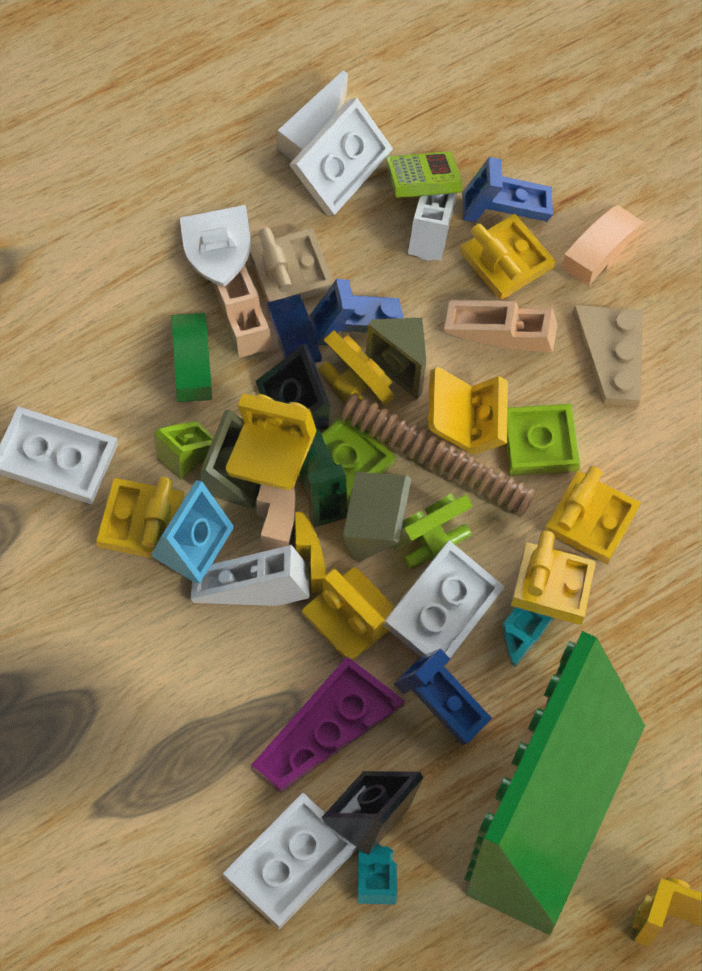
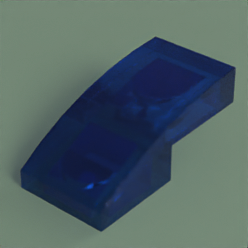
[267,294,322,363]

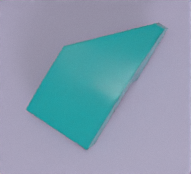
[502,607,553,667]
[357,844,397,905]

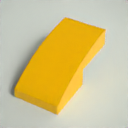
[295,512,326,593]

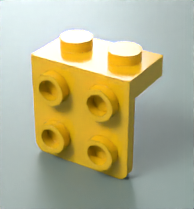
[428,367,508,455]
[226,393,317,490]
[631,878,702,947]

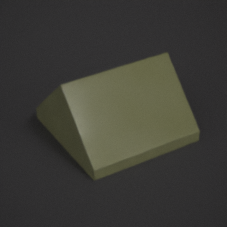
[365,317,426,399]
[201,410,261,508]
[343,472,411,562]

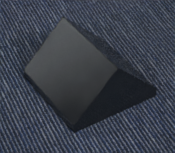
[256,344,330,430]
[322,771,423,855]

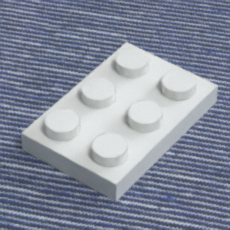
[289,98,393,216]
[0,406,118,505]
[384,540,504,666]
[223,793,358,930]

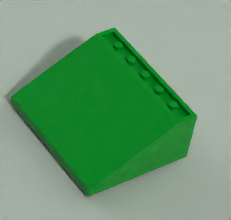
[464,631,645,936]

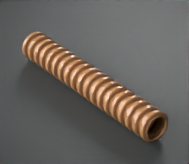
[340,393,535,517]

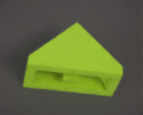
[154,421,214,479]

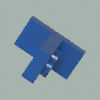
[462,157,553,223]
[309,279,404,346]
[393,648,492,745]

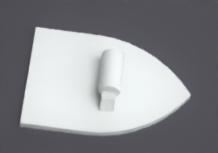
[180,205,251,286]

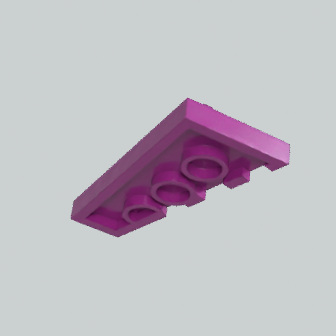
[251,656,405,793]

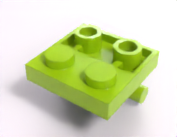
[392,494,473,570]

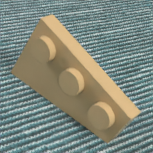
[573,305,643,407]

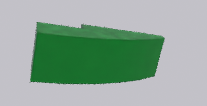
[171,313,212,402]

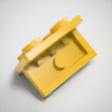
[302,567,395,661]

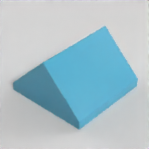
[150,480,234,583]

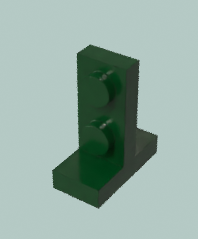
[298,428,348,528]

